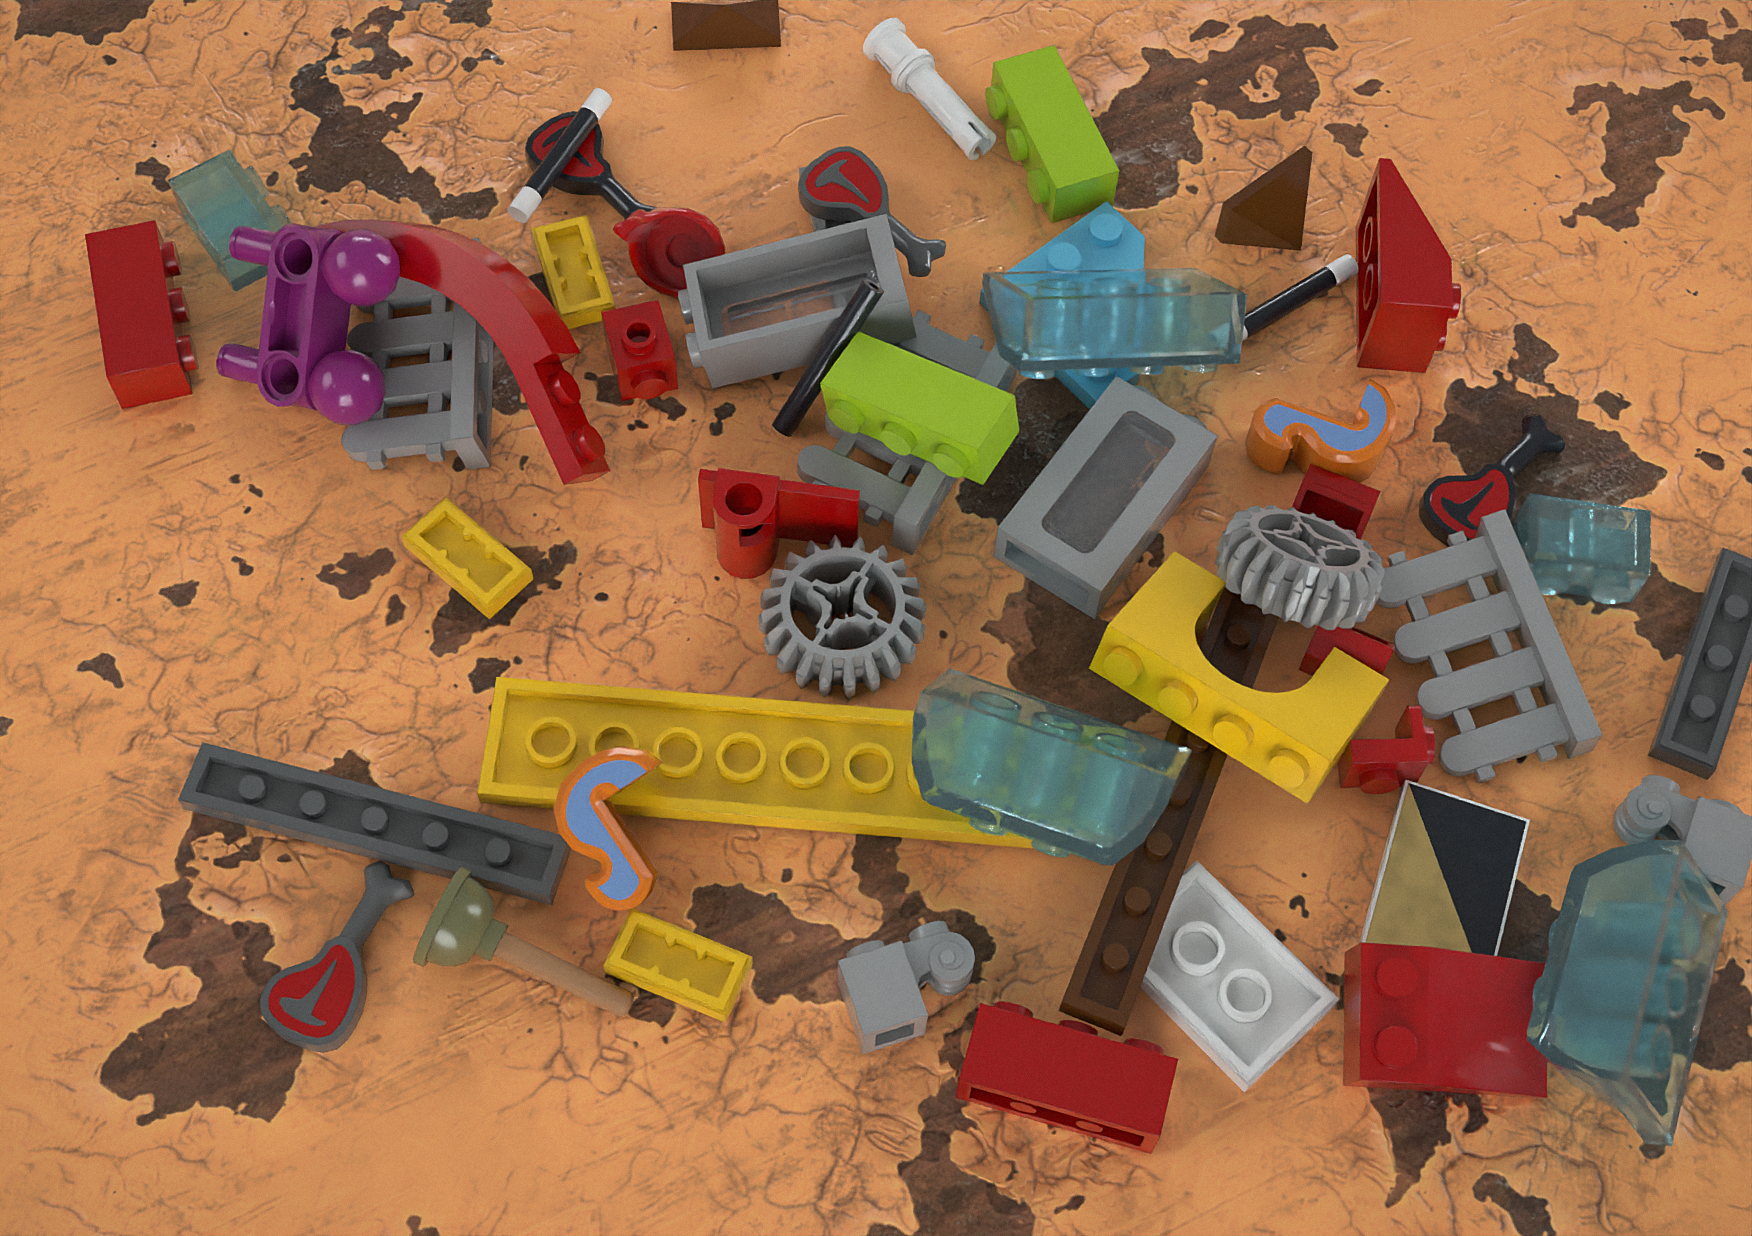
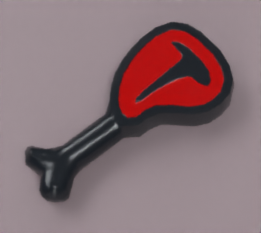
[525,111,657,220]
[1419,414,1565,547]

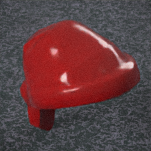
[613,207,726,298]

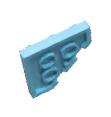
[979,201,1145,409]

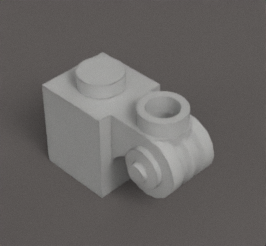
[1612,775,1752,910]
[837,921,975,1055]

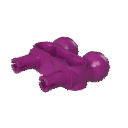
[216,223,401,425]

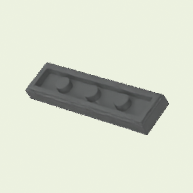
[1648,548,1752,780]

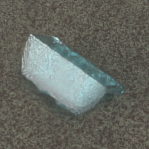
[912,668,1192,866]
[1527,840,1728,1146]

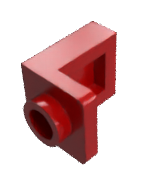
[1337,705,1436,794]

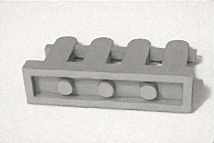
[341,238,494,470]
[797,310,1022,555]
[1376,509,1602,784]

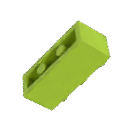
[985,45,1119,223]
[820,331,1019,485]

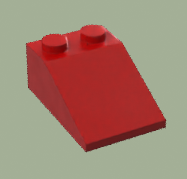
[1356,158,1461,373]
[1343,942,1547,1099]

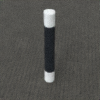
[507,88,612,223]
[1210,254,1358,353]

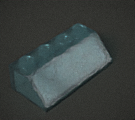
[982,268,1247,379]

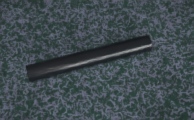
[772,279,884,437]

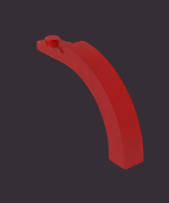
[314,219,611,485]

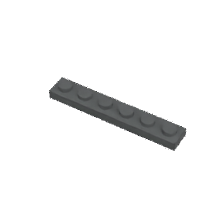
[178,742,572,905]

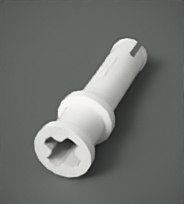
[863,18,996,160]

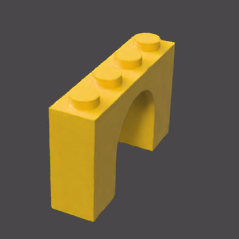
[1089,551,1389,804]

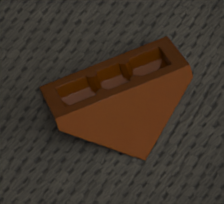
[671,0,781,51]
[1215,146,1313,251]

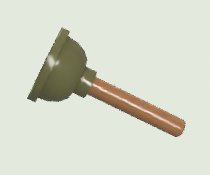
[413,866,634,1017]

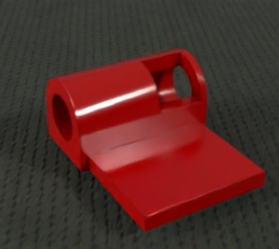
[698,468,860,579]

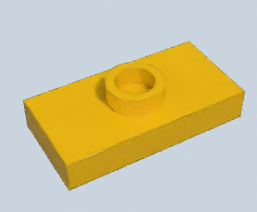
[531,215,616,329]
[401,497,533,619]
[603,908,753,1023]

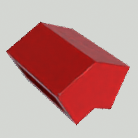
[1292,464,1381,540]
[1298,625,1395,676]

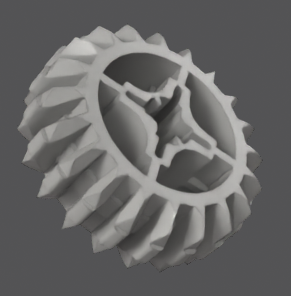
[1215,505,1386,630]
[759,535,926,700]

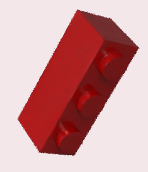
[85,220,199,409]
[955,1001,1178,1154]

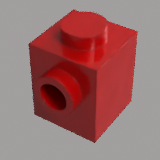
[601,299,678,402]

